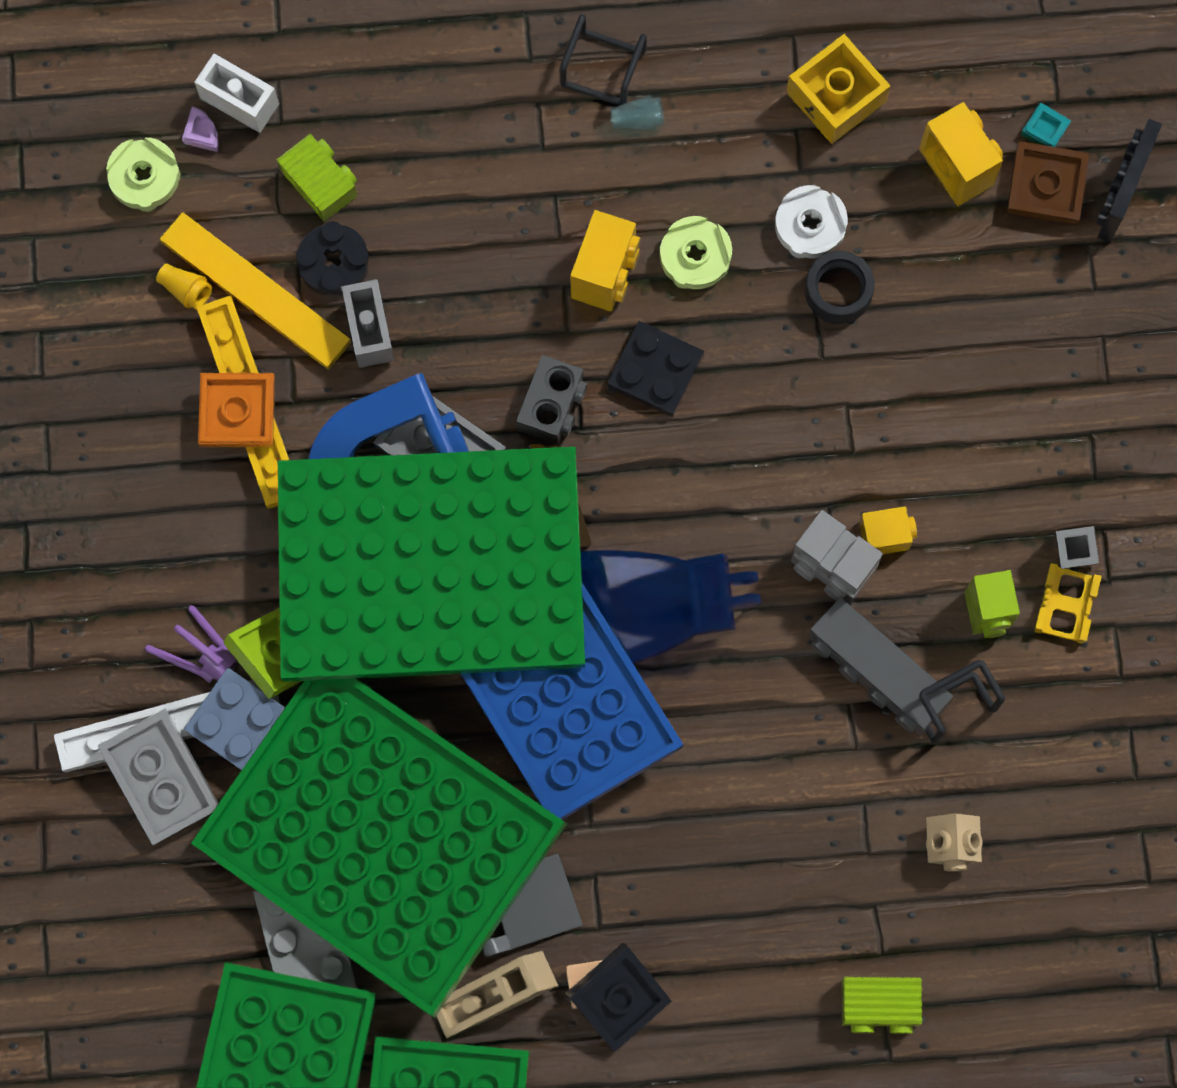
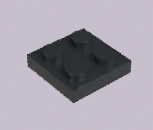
[607,321,704,418]
[565,943,672,1052]

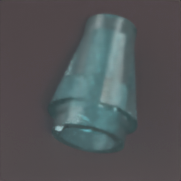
[611,95,664,130]

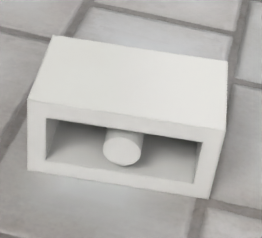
[195,54,279,133]

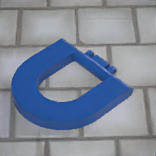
[309,373,470,459]

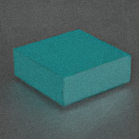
[1021,103,1071,147]

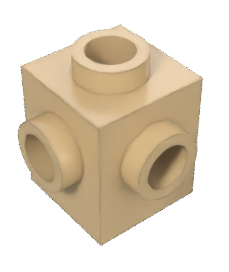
[926,813,982,871]

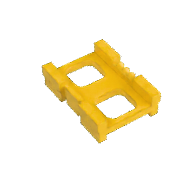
[1034,563,1102,644]

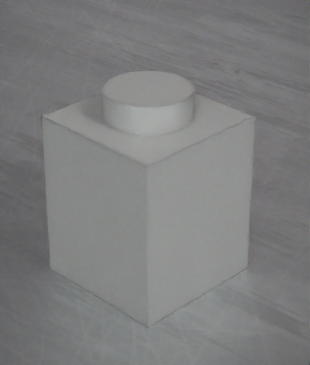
[1056,526,1099,569]

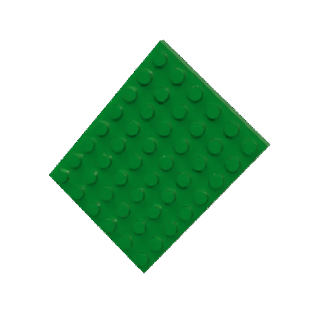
[278,446,586,682]
[191,678,567,1017]

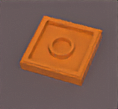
[198,373,275,447]

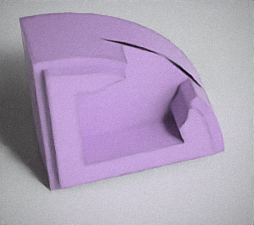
[182,107,219,152]

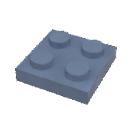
[184,668,285,770]

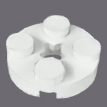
[775,185,848,258]

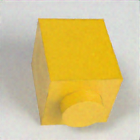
[859,506,917,554]

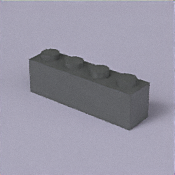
[809,597,954,736]

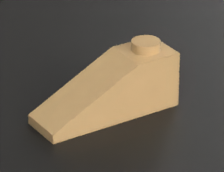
[437,951,558,1038]

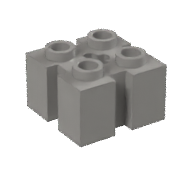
[791,510,883,605]

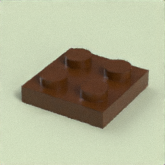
[1006,141,1090,225]

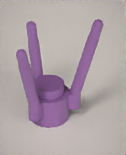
[145,605,238,683]

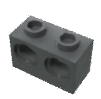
[516,355,588,444]

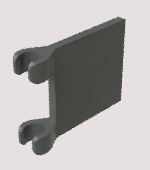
[482,854,583,959]

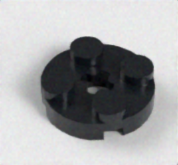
[296,221,369,296]

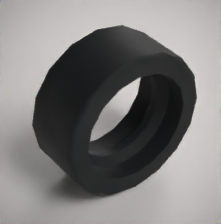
[804,250,875,324]

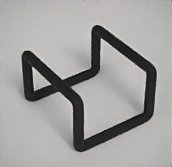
[559,14,647,106]
[919,660,1005,744]

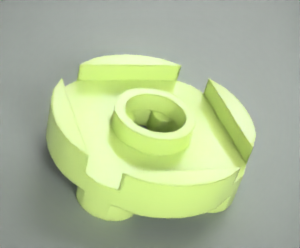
[107,138,181,212]
[660,216,732,289]

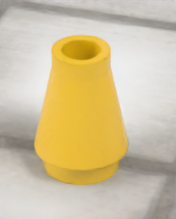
[156,264,212,310]

